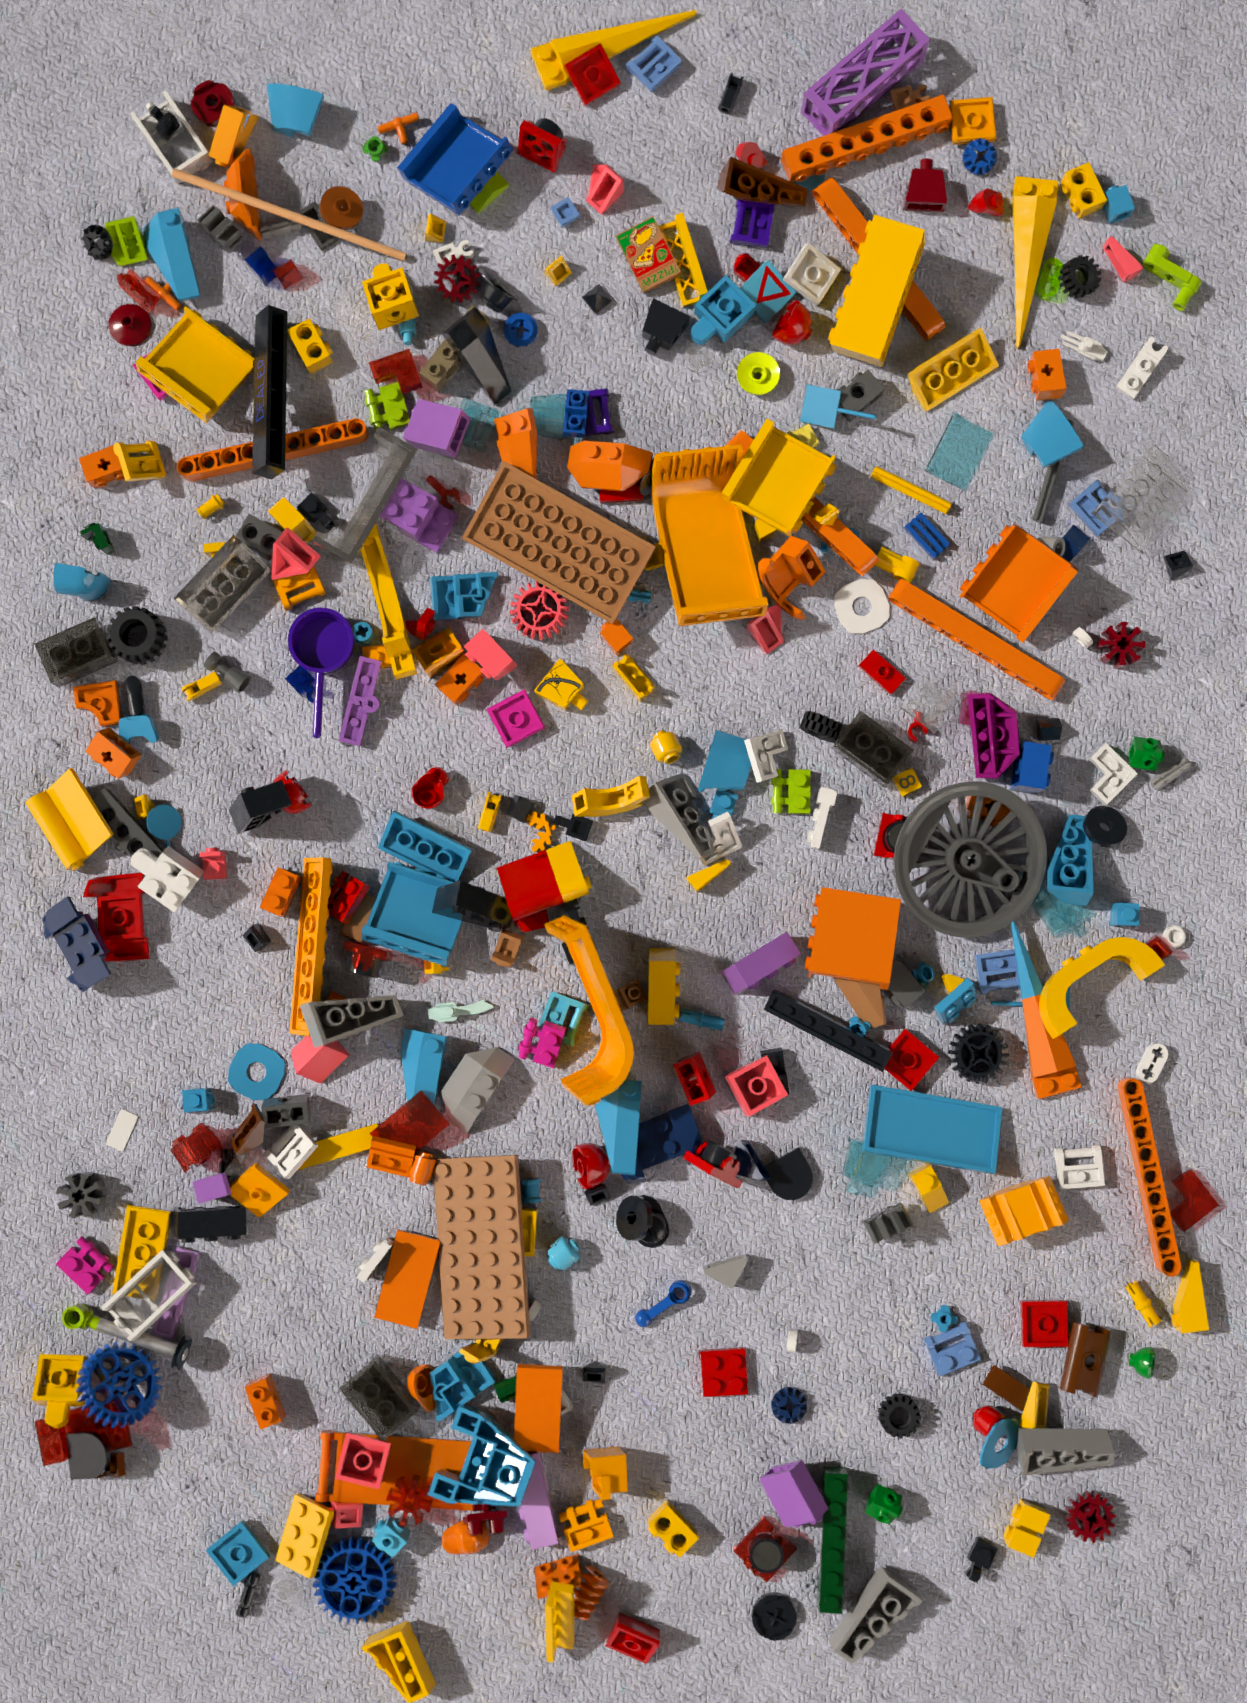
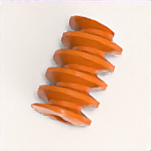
[574,1566,609,1620]

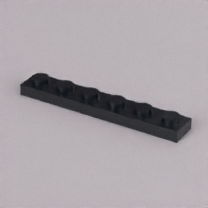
[763,989,893,1072]

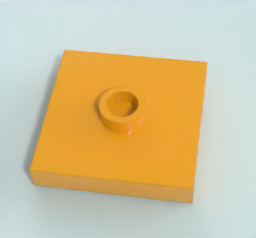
[949,97,996,145]
[229,1162,290,1218]

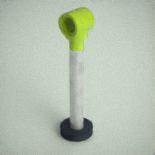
[62,1303,192,1370]

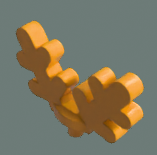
[526,811,556,852]

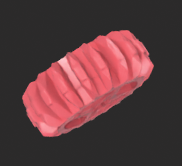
[510,581,569,640]

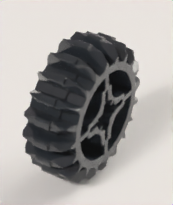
[948,1023,1009,1084]

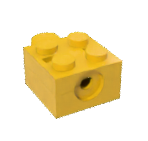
[362,263,419,330]
[32,1354,88,1428]

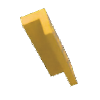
[659,212,708,308]
[545,1581,575,1663]

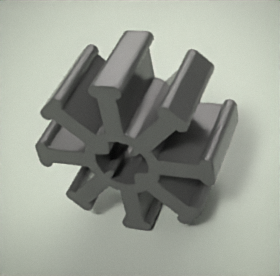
[197,205,244,254]
[56,1172,106,1219]
[863,1203,913,1244]

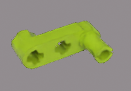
[1142,244,1202,311]

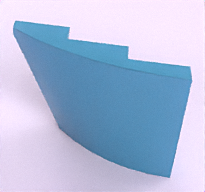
[267,83,324,138]
[1021,399,1084,469]
[430,572,498,621]
[697,730,751,792]
[430,1342,497,1422]

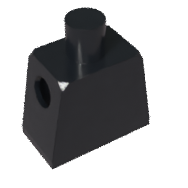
[642,298,690,356]

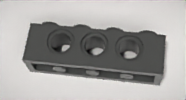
[92,788,164,862]

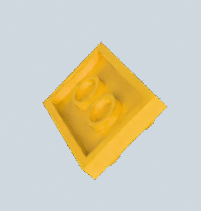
[275,1494,334,1579]

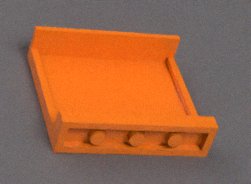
[959,522,1079,643]
[805,887,901,990]

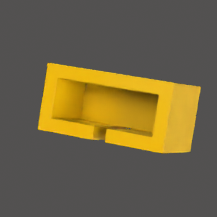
[1003,1498,1050,1558]

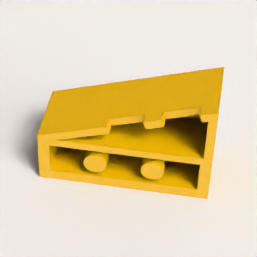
[648,948,680,1025]
[361,1620,436,1703]

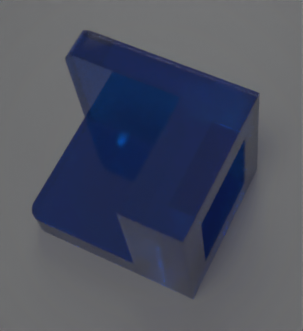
[245,246,281,287]

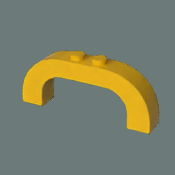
[1039,937,1165,1039]

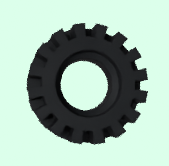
[1058,255,1102,299]
[799,711,842,743]
[878,1394,921,1439]

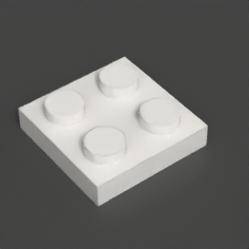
[783,243,841,306]

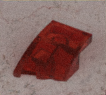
[369,1090,450,1153]

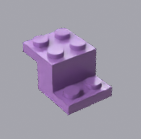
[377,476,459,554]

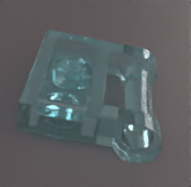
[459,398,500,453]

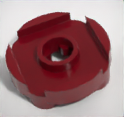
[191,80,235,127]

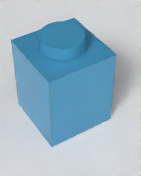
[1103,185,1135,224]
[1110,903,1140,927]

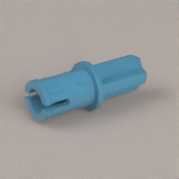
[680,1008,725,1031]

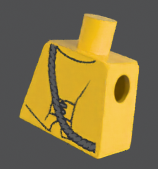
[534,659,589,711]

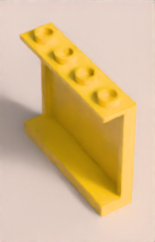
[135,306,255,424]
[722,419,837,537]

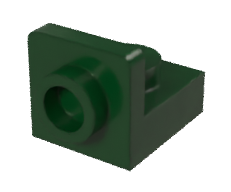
[79,523,115,555]

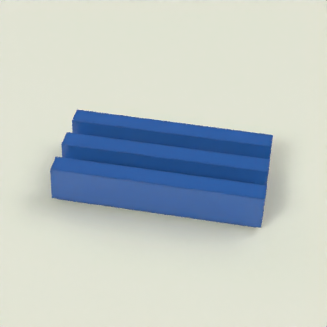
[904,512,950,559]

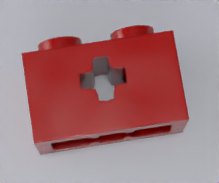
[673,1051,716,1106]

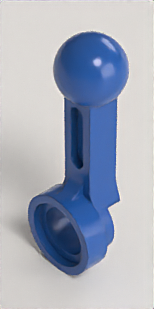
[635,1280,692,1327]

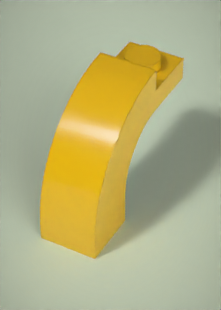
[571,776,650,817]

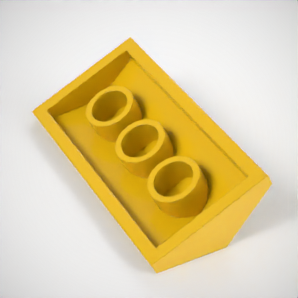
[907,327,999,411]

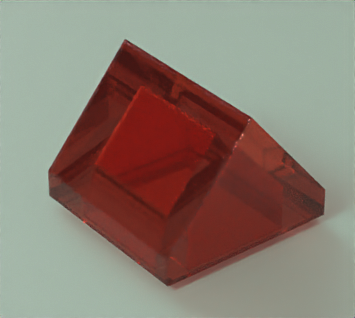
[273,260,303,290]
[1145,934,1173,960]

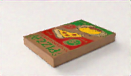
[615,216,682,294]

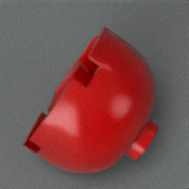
[772,300,813,346]
[272,769,312,814]
[572,1143,611,1189]

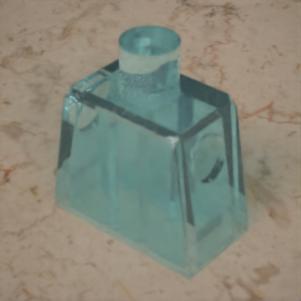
[517,394,566,441]
[842,1139,892,1196]

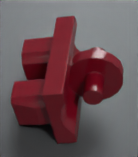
[463,1504,507,1537]

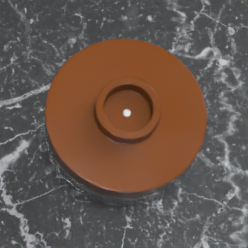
[317,186,363,232]

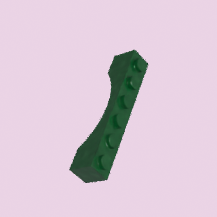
[817,1466,848,1614]

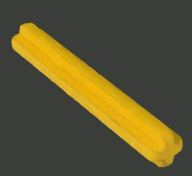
[871,466,952,514]

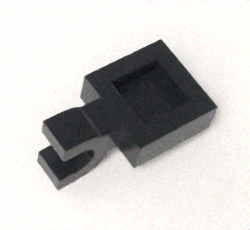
[150,105,180,142]
[297,492,335,530]
[553,814,593,842]
[966,1537,998,1583]

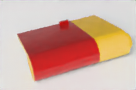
[497,841,592,921]

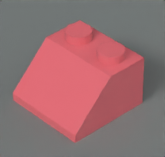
[464,628,518,681]
[724,1055,788,1116]
[335,1432,391,1489]

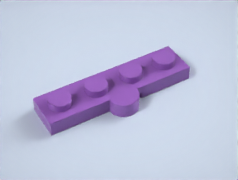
[339,656,382,746]

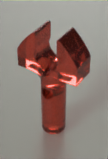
[426,475,461,510]

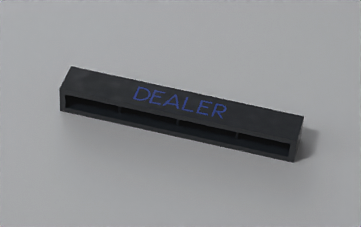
[252,305,288,480]

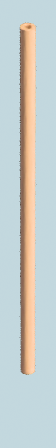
[171,168,406,261]

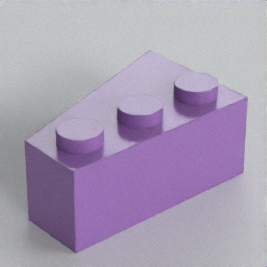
[721,932,801,994]

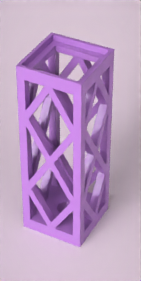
[801,9,930,136]

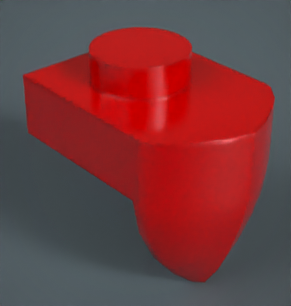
[735,141,768,169]
[968,188,1003,217]
[733,253,761,282]
[405,607,436,641]
[514,910,549,932]

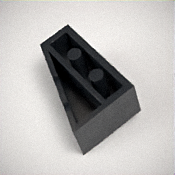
[229,780,292,834]
[432,880,512,932]
[174,1206,246,1243]

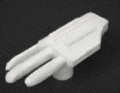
[1060,331,1108,362]

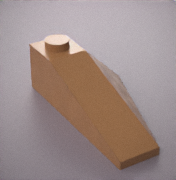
[833,977,886,1029]

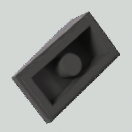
[297,201,339,251]

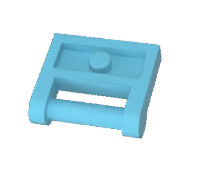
[539,991,589,1046]

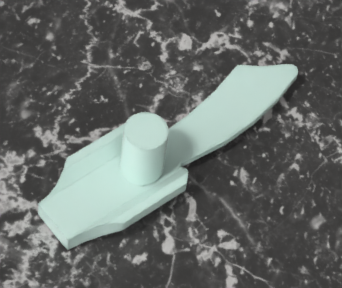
[428,1000,494,1022]

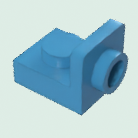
[709,788,738,819]
[182,1088,215,1113]

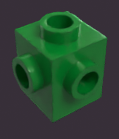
[1128,736,1165,771]
[865,1484,903,1525]

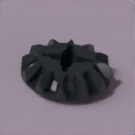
[81,224,113,260]

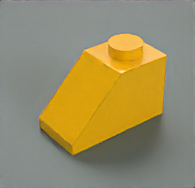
[908,1163,949,1214]

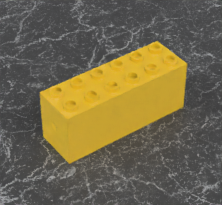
[828,215,926,367]

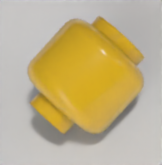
[650,730,682,764]

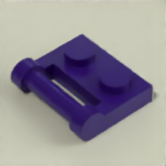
[730,199,775,248]
[576,389,614,438]

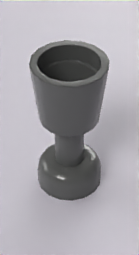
[204,651,251,694]

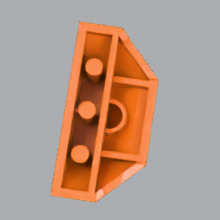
[224,148,262,240]
[567,441,653,492]

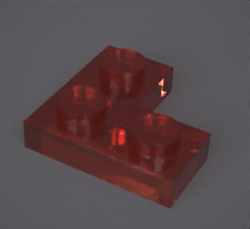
[369,349,423,394]
[1170,1169,1219,1232]

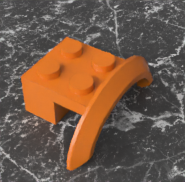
[758,536,826,619]

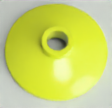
[737,352,780,395]

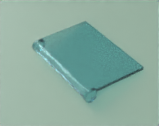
[925,413,993,490]

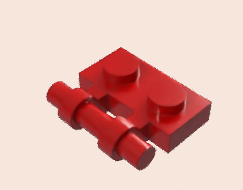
[328,870,370,925]

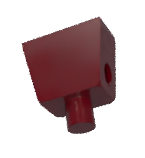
[903,158,947,212]

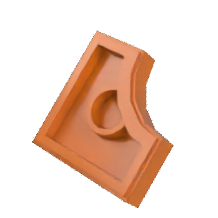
[73,680,123,727]

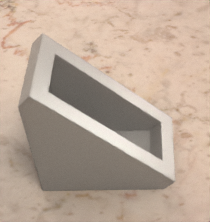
[703,1254,748,1289]

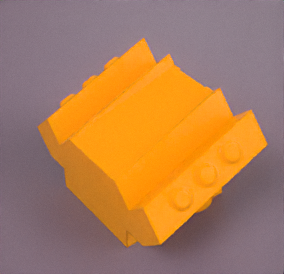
[979,1176,1069,1246]

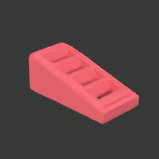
[1103,236,1143,283]

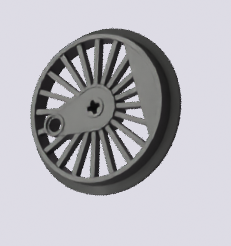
[894,781,1047,937]

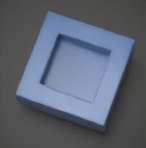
[550,197,580,228]

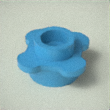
[912,962,935,988]
[849,1016,871,1036]
[930,1305,958,1332]

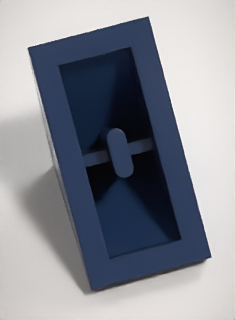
[1062,525,1090,562]
[735,1140,771,1181]

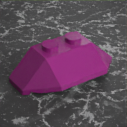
[968,693,1021,778]

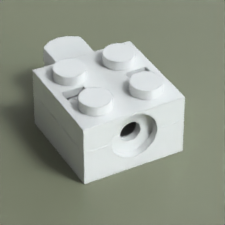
[130,846,205,913]

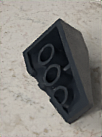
[442,307,512,405]

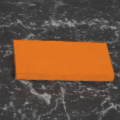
[374,1229,441,1329]
[514,1364,563,1453]

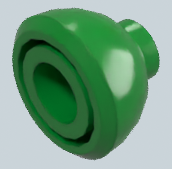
[1129,1347,1155,1379]

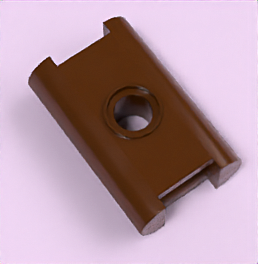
[1059,1321,1112,1397]

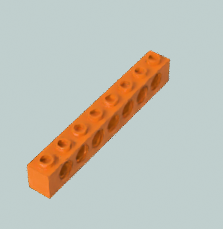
[781,94,953,182]

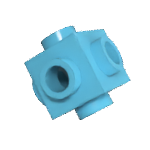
[372,1514,411,1558]

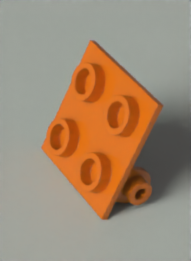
[534,1554,583,1599]

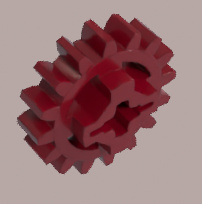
[433,254,480,303]
[1064,1490,1116,1543]

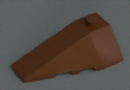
[717,156,808,208]

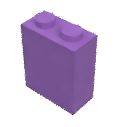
[403,399,471,458]
[759,1460,828,1528]

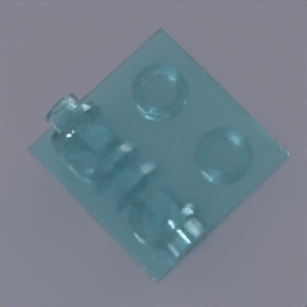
[1032,888,1091,936]

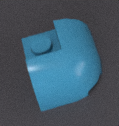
[53,563,111,601]

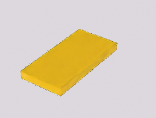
[112,1204,173,1301]

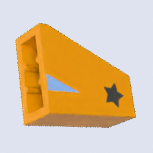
[209,105,259,167]

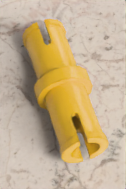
[1125,1280,1161,1327]

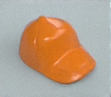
[407,1364,436,1412]
[442,1520,490,1554]

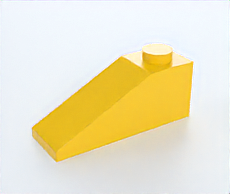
[1171,1259,1209,1334]

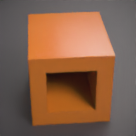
[600,619,633,656]

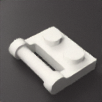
[264,1124,318,1179]
[1054,1145,1105,1189]

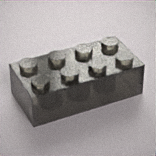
[173,535,272,633]

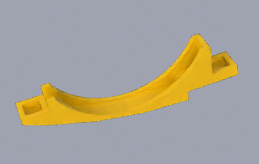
[354,519,417,680]

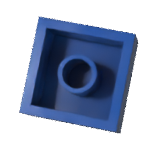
[1010,741,1054,794]

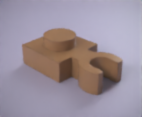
[889,85,930,111]

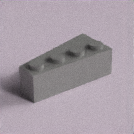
[300,995,403,1048]
[1016,1428,1115,1476]
[828,1565,923,1664]

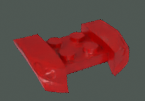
[83,872,149,962]

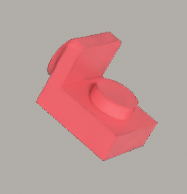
[200,847,227,880]
[328,1502,363,1529]

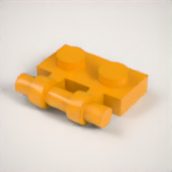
[559,1498,614,1552]

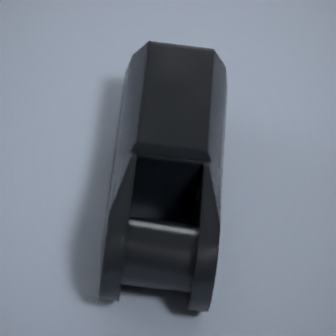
[718,73,744,115]
[126,676,146,716]

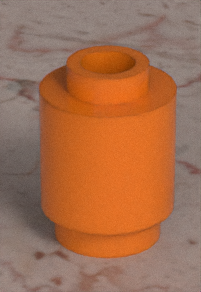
[409,1151,436,1185]

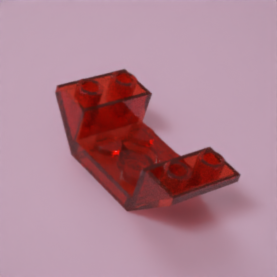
[34,1402,133,1466]

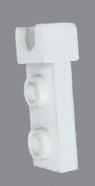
[1115,337,1168,400]
[806,787,838,850]

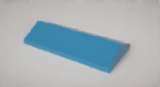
[378,810,473,882]

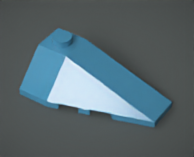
[143,208,201,302]
[1047,814,1093,906]
[400,1028,448,1123]
[595,1080,642,1175]

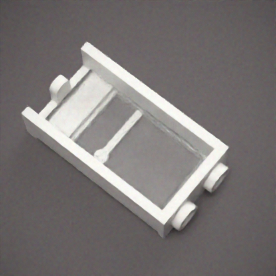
[130,90,213,184]
[101,1250,196,1341]

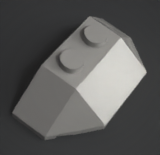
[441,1047,515,1133]

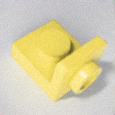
[786,424,819,448]

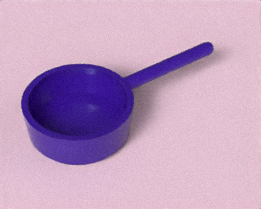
[288,607,354,739]

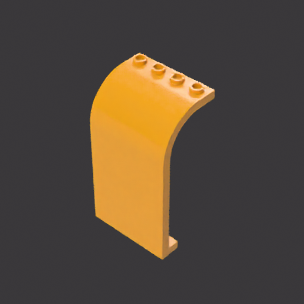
[652,444,768,626]
[544,915,634,1106]

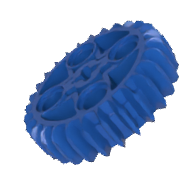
[76,1342,162,1428]
[313,1536,397,1625]

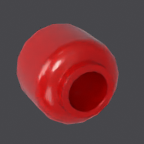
[973,1405,1006,1439]

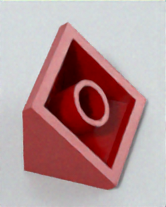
[605,1612,661,1664]

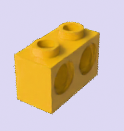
[1061,162,1107,219]
[287,318,333,374]
[648,1500,699,1558]

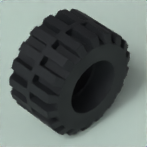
[107,606,168,665]

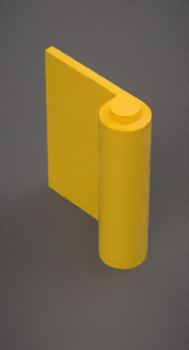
[25,768,114,871]

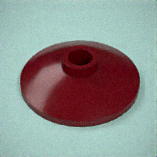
[108,304,152,346]

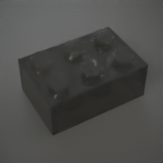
[34,617,119,687]
[831,710,913,787]
[339,1354,420,1441]

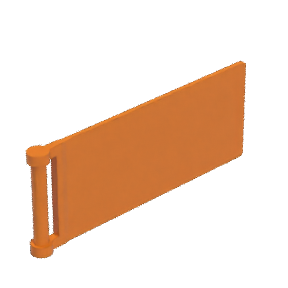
[315,1430,490,1512]

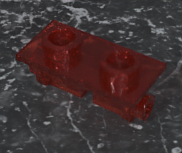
[116,269,161,314]

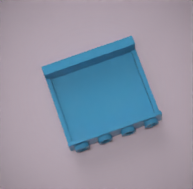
[361,862,463,967]

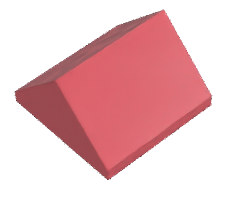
[291,1036,350,1084]

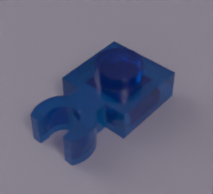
[285,665,324,704]

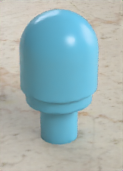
[399,318,416,345]

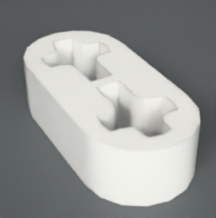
[1136,1043,1168,1083]

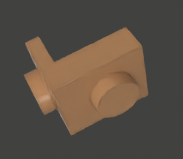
[491,929,523,967]

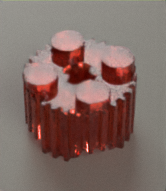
[171,1122,224,1173]

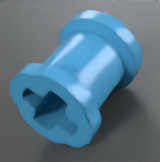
[352,622,374,645]
[521,1178,542,1203]

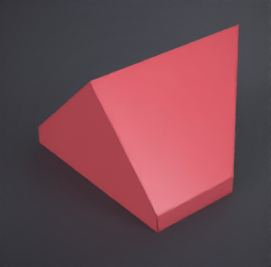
[586,164,624,214]
[272,527,321,580]
[746,605,784,654]

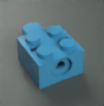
[691,275,756,345]

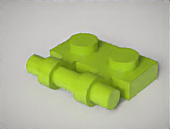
[364,382,410,433]
[771,769,811,814]

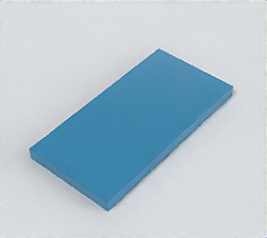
[862,1084,1002,1174]

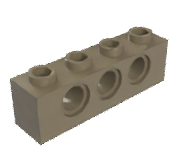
[419,305,491,393]

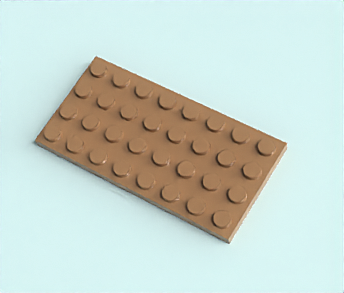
[461,461,656,624]
[433,1155,531,1339]

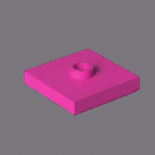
[486,689,545,748]

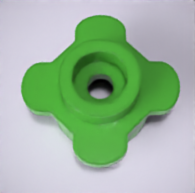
[362,136,388,162]

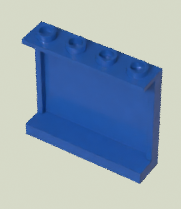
[397,103,513,216]

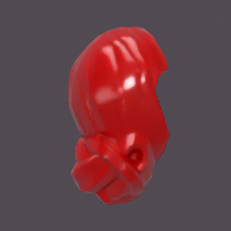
[411,767,449,810]

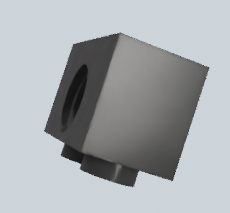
[838,369,885,423]

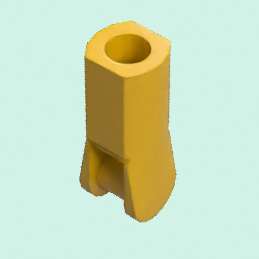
[181,671,223,702]
[478,791,502,833]

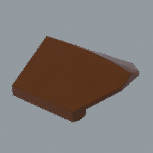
[229,1103,265,1156]

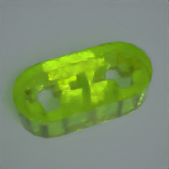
[1037,258,1063,301]

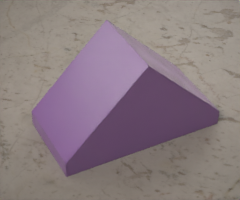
[192,1172,232,1204]

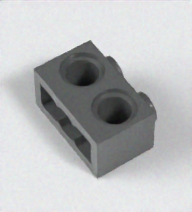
[236,514,283,561]

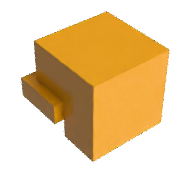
[583,1446,628,1500]

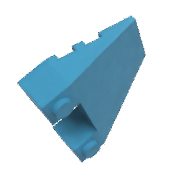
[428,1404,536,1506]

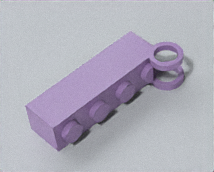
[519,1452,559,1550]

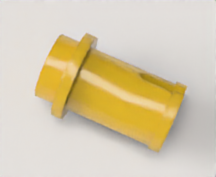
[196,494,225,520]

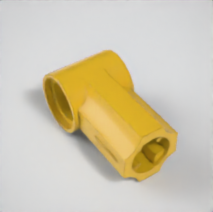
[874,547,920,583]

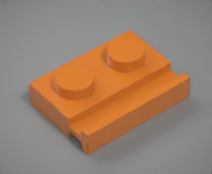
[366,1136,416,1178]

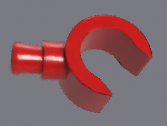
[907,712,928,744]

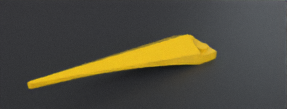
[530,10,698,91]
[1012,176,1059,349]

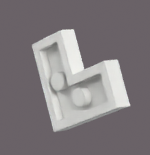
[744,729,788,782]
[1089,743,1138,805]
[700,812,742,866]

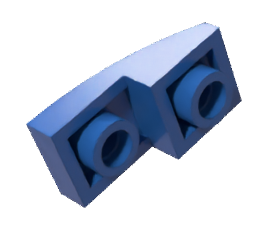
[563,389,589,438]

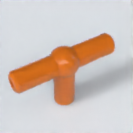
[378,112,420,145]
[145,277,181,311]

